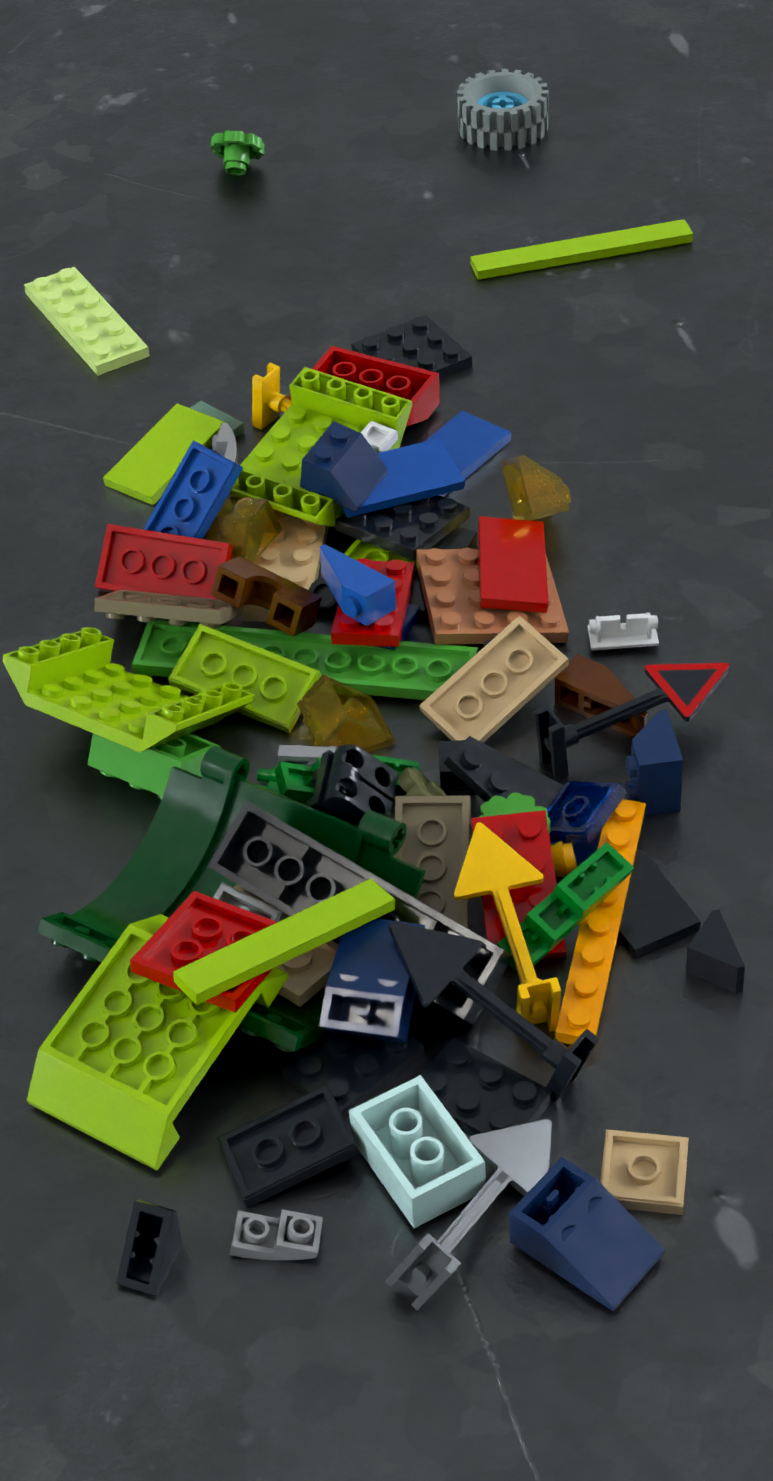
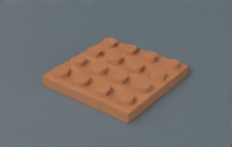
[415,548,569,645]

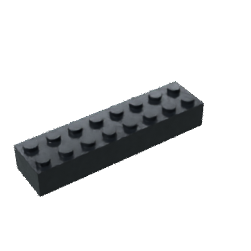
[207,800,513,1025]

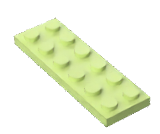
[24,267,150,376]

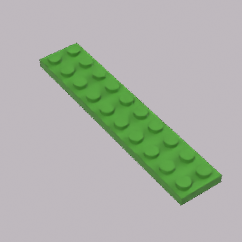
[132,620,478,700]

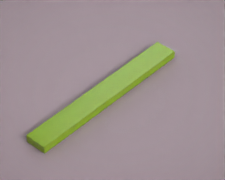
[470,219,693,280]

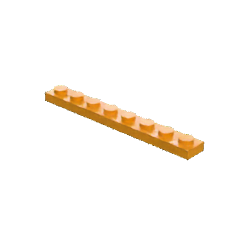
[555,797,646,1044]

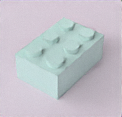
[349,1075,486,1228]

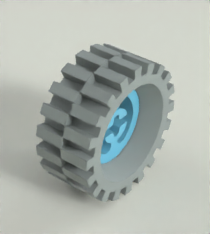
[457,69,549,150]

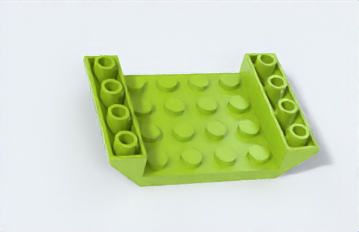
[229,367,412,527]
[2,627,255,753]
[27,914,289,1171]

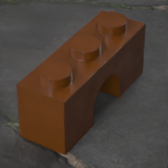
[211,556,322,637]

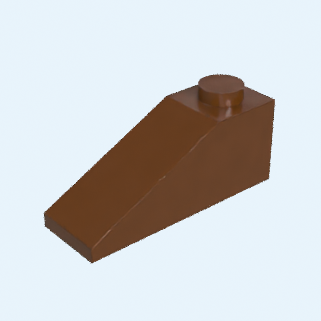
[555,654,648,738]

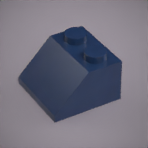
[300,421,387,512]
[625,710,683,816]

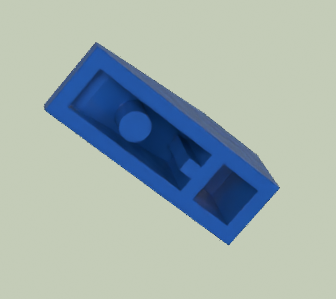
[320,544,396,626]

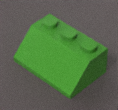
[87,733,220,800]

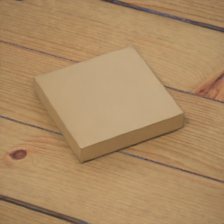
[600,1129,689,1215]

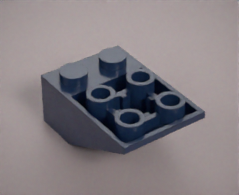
[319,918,425,1043]
[509,1157,665,1312]

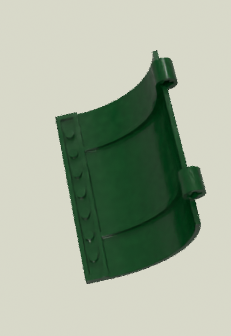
[37,746,426,1052]

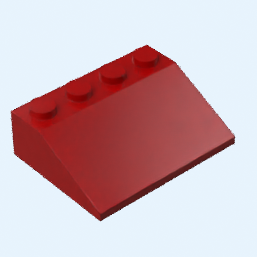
[289,346,440,427]

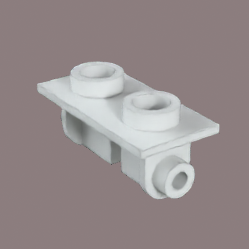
[587,612,659,650]

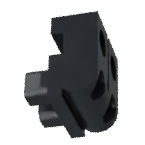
[306,744,399,827]

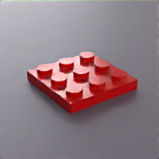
[130,891,277,1013]

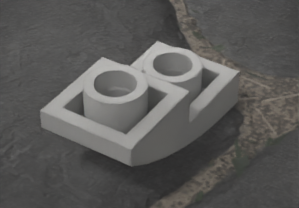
[212,423,239,465]
[229,1209,323,1260]

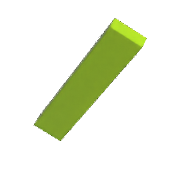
[173,879,395,1005]

